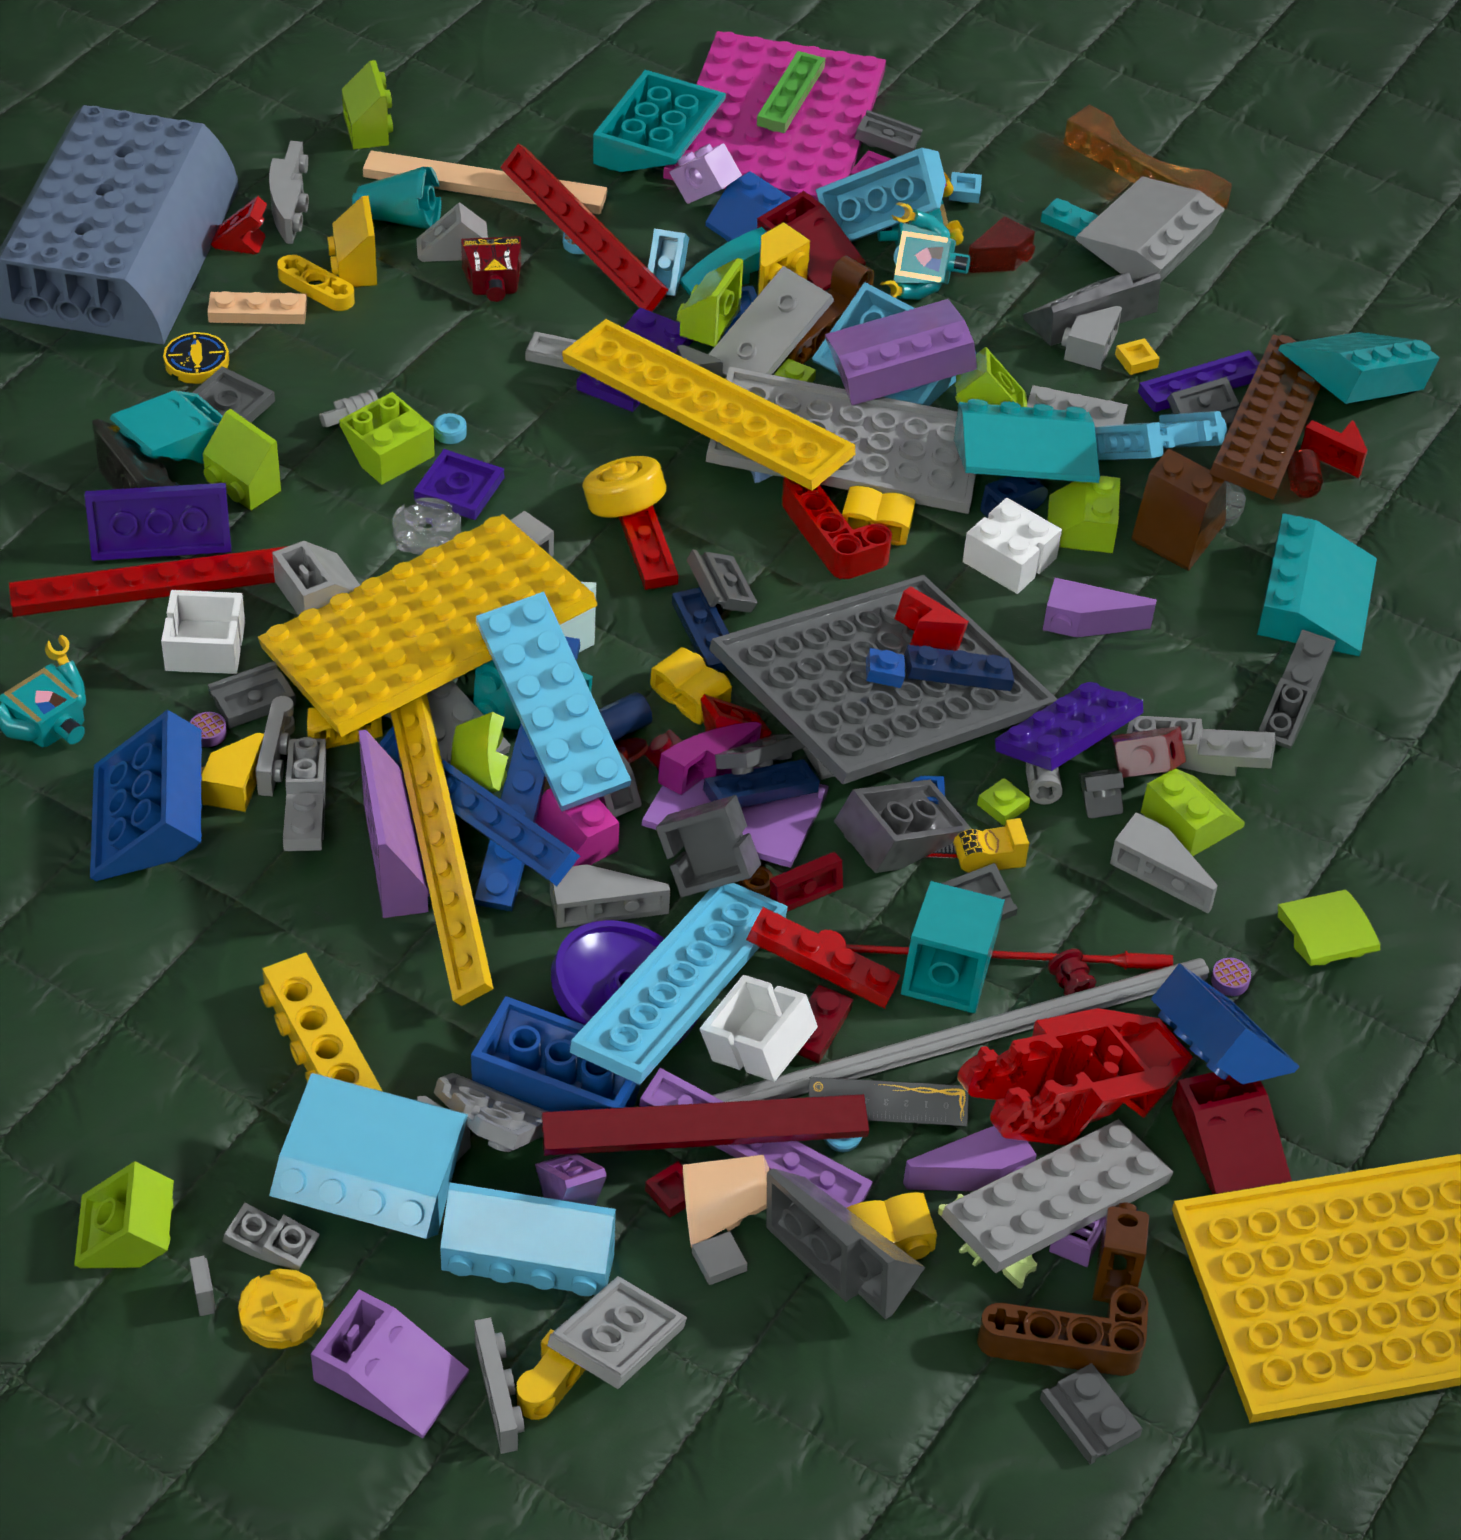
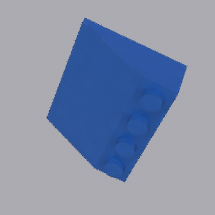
[90,709,202,881]

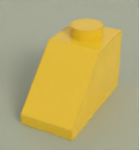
[201,733,264,812]

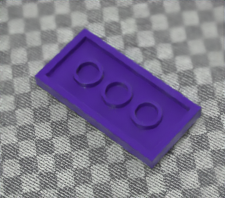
[576,308,694,412]
[85,483,231,561]
[995,682,1144,771]

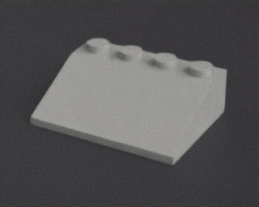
[1075,176,1225,281]

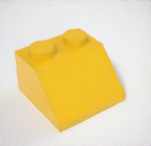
[327,196,377,287]

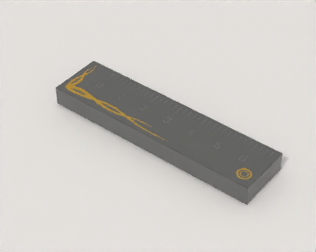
[808,1077,969,1126]

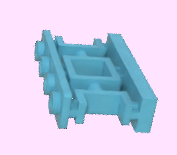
[1095,411,1227,460]

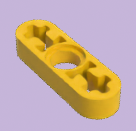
[277,255,355,311]

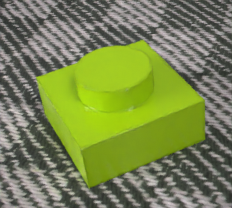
[774,358,816,383]
[977,778,1030,826]

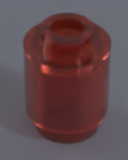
[1287,449,1323,498]

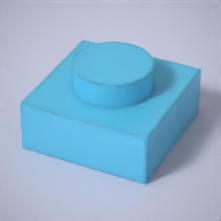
[949,172,982,203]

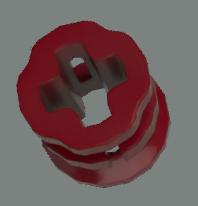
[1047,949,1096,996]

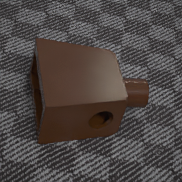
[1092,1202,1149,1303]

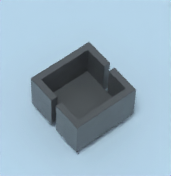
[656,795,761,897]

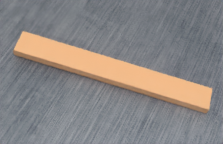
[363,150,607,214]

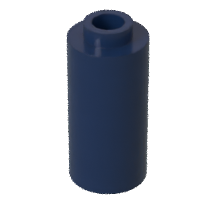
[599,692,652,742]

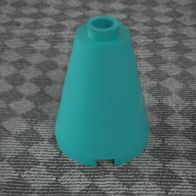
[352,167,441,229]

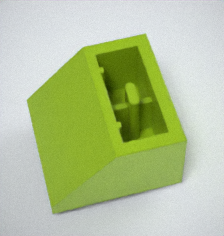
[341,60,393,150]
[339,392,435,485]

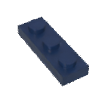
[672,587,729,672]
[904,645,1015,691]
[703,759,820,808]

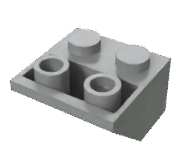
[272,541,360,615]

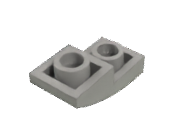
[222,1203,320,1270]

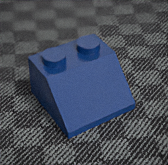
[705,171,791,242]

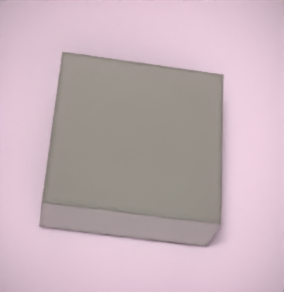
[692,1231,747,1285]
[189,1256,216,1316]

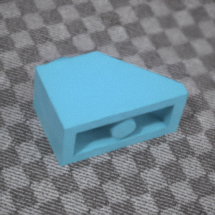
[648,228,689,296]

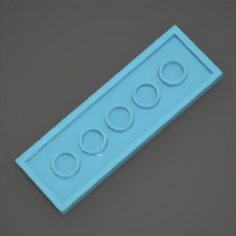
[476,592,631,812]

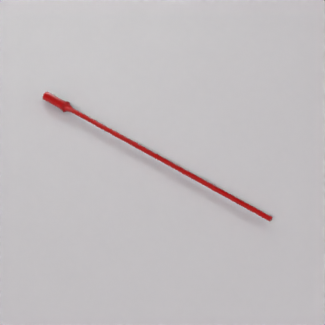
[760,944,1173,970]

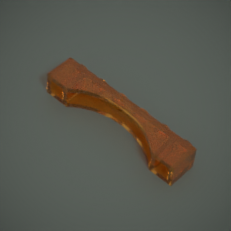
[1064,104,1232,209]

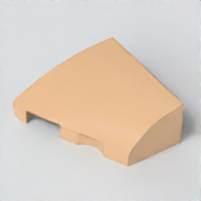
[683,1155,769,1248]

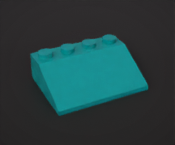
[593,70,726,172]
[1278,332,1440,404]
[954,399,1100,483]
[1257,513,1377,656]

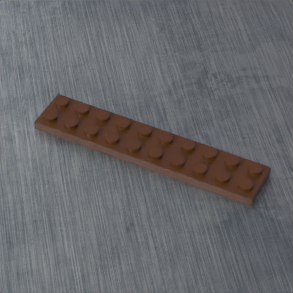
[1209,334,1321,500]

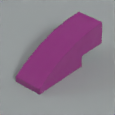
[658,722,762,795]

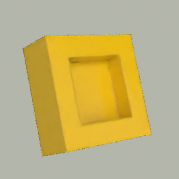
[1115,338,1160,375]

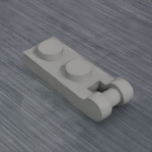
[256,696,295,796]

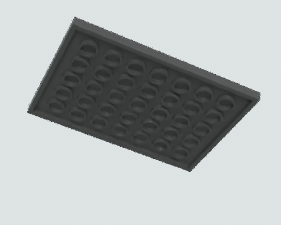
[709,575,1057,784]

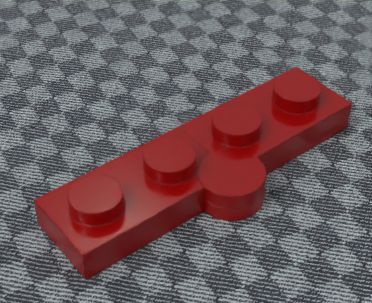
[746,907,900,1009]

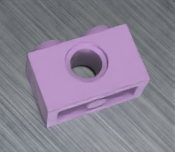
[669,143,742,204]

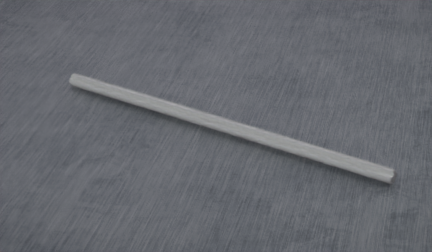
[712,958,1209,1102]

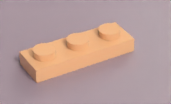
[208,291,307,324]

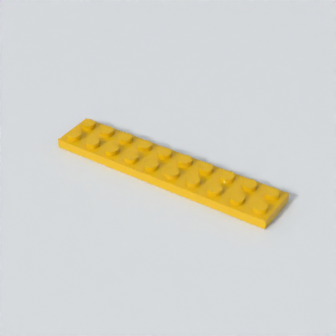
[562,319,856,491]

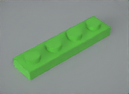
[757,51,825,133]

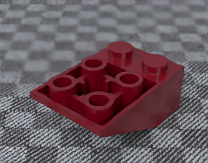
[757,191,866,291]
[1171,1072,1292,1194]

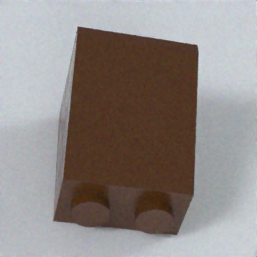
[1132,448,1226,571]

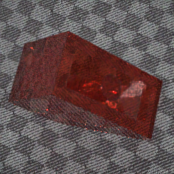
[968,216,1035,273]

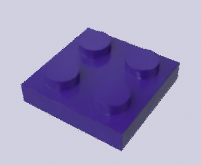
[414,449,504,520]

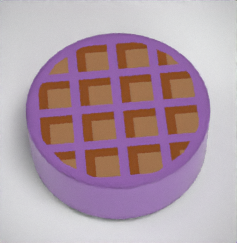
[190,712,227,747]
[1211,958,1251,996]

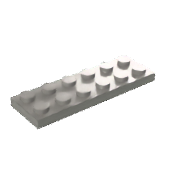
[941,1119,1173,1273]

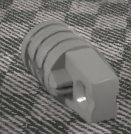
[319,389,378,427]
[1026,762,1062,805]

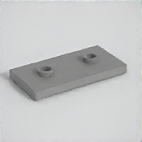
[708,266,834,378]

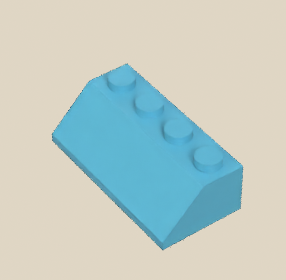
[816,148,946,242]
[440,1182,616,1296]

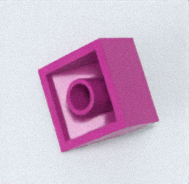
[535,788,619,866]

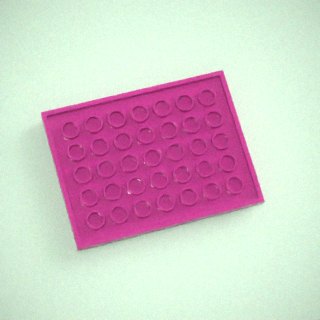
[663,31,886,201]

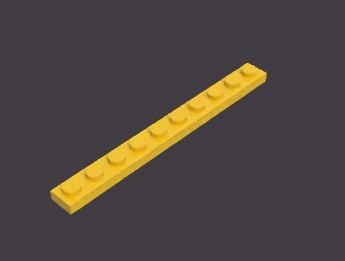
[390,693,494,1006]

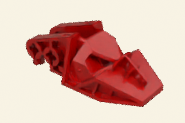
[957,1008,1193,1146]

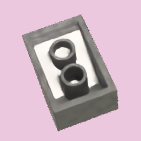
[834,780,972,873]

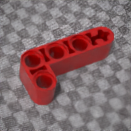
[782,477,892,579]

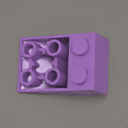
[311,1289,469,1439]

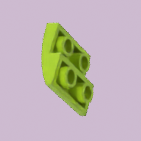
[451,712,508,793]
[1278,889,1380,966]

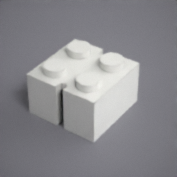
[963,498,1062,594]
[161,590,245,674]
[699,975,818,1082]

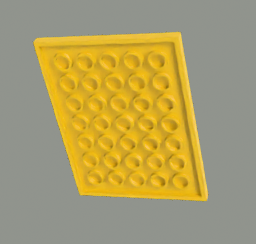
[258,514,598,737]
[1172,1154,1461,1423]

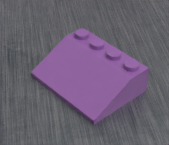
[825,299,977,405]
[359,730,430,918]

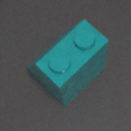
[901,881,1005,1013]

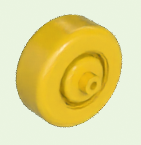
[582,456,666,518]

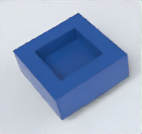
[866,648,905,688]

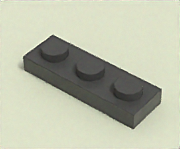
[715,733,805,775]

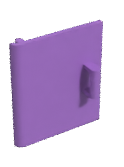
[641,767,829,868]

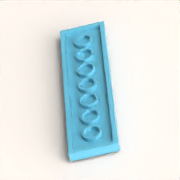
[570,883,788,1085]

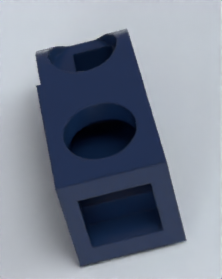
[980,476,1048,518]

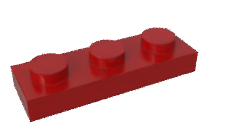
[619,505,678,590]

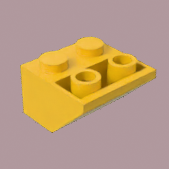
[758,222,810,295]

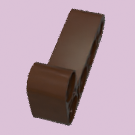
[786,256,874,364]
[977,1285,1148,1376]

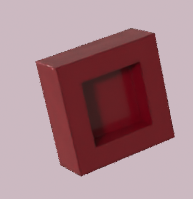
[642,729,682,771]
[645,1162,686,1218]

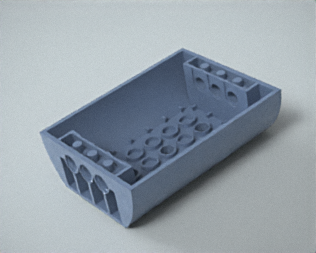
[0,105,239,345]

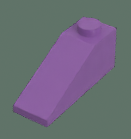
[1043,578,1157,637]
[903,1126,1036,1191]
[535,1154,606,1205]

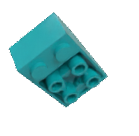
[109,390,223,464]

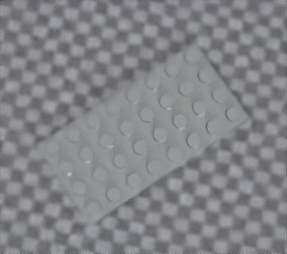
[706,366,976,514]

